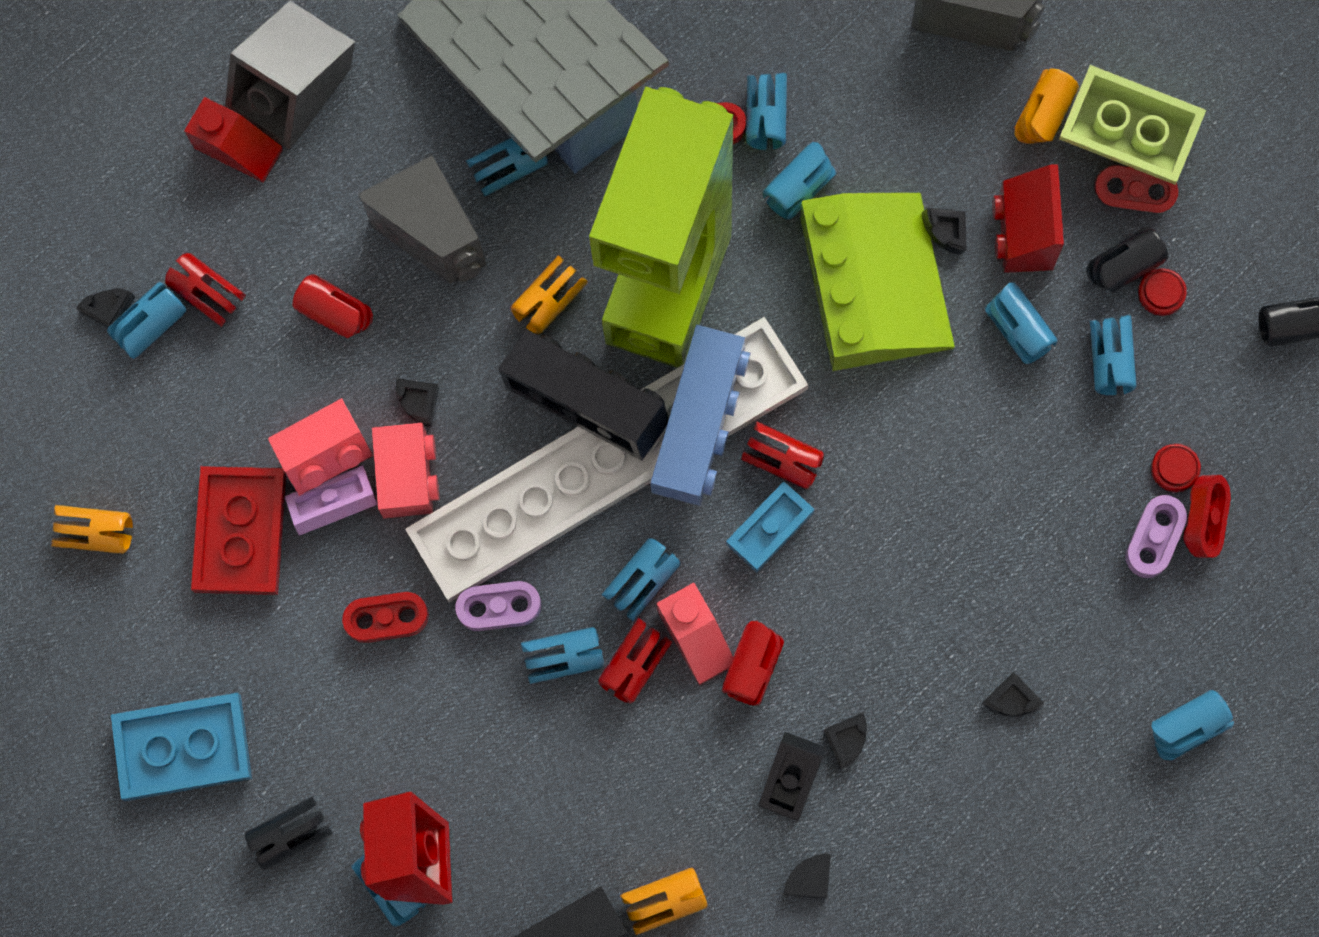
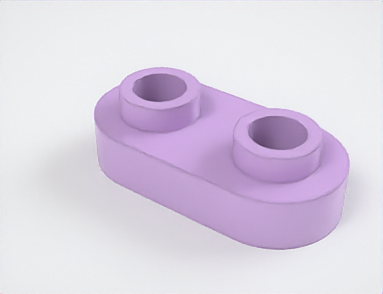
[1125,495,1187,578]
[455,581,541,631]

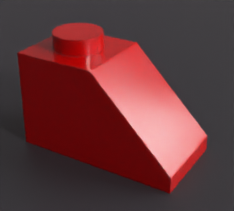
[184,97,283,183]

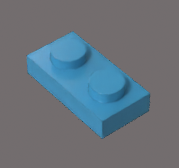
[726,481,815,573]

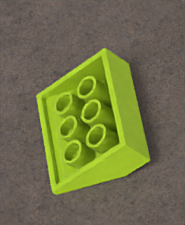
[800,193,955,371]

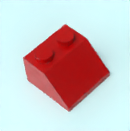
[992,164,1064,272]
[360,791,453,905]

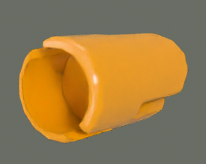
[1014,68,1079,144]
[511,255,588,334]
[51,505,133,554]
[620,868,708,935]

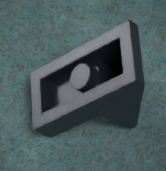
[758,732,826,821]

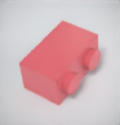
[268,398,373,496]
[372,423,440,519]

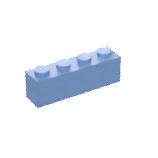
[650,325,751,506]

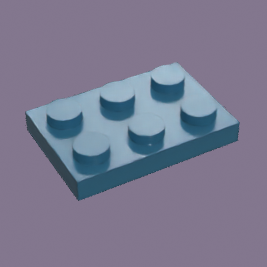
[111,693,252,801]

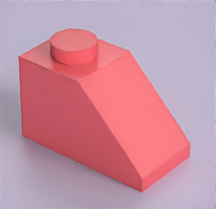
[657,583,733,685]

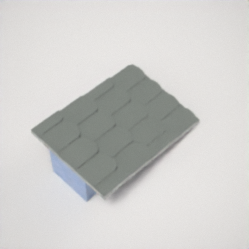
[397,0,669,174]

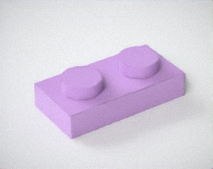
[285,465,378,536]

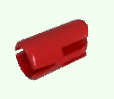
[164,253,246,327]
[292,274,374,338]
[740,421,824,489]
[598,618,673,704]
[722,621,784,706]

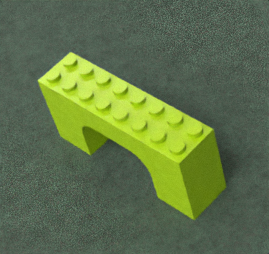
[589,86,733,368]

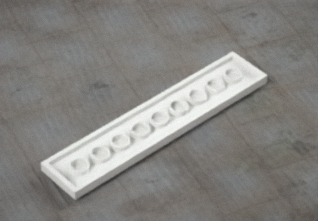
[405,317,808,603]

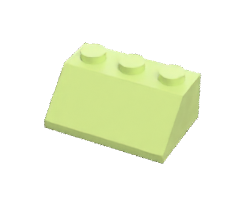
[1059,65,1206,185]

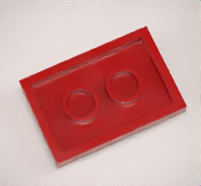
[191,466,286,595]

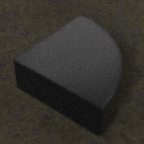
[922,208,966,255]
[76,288,135,328]
[396,379,439,427]
[982,672,1044,717]
[823,713,867,771]
[783,854,831,899]

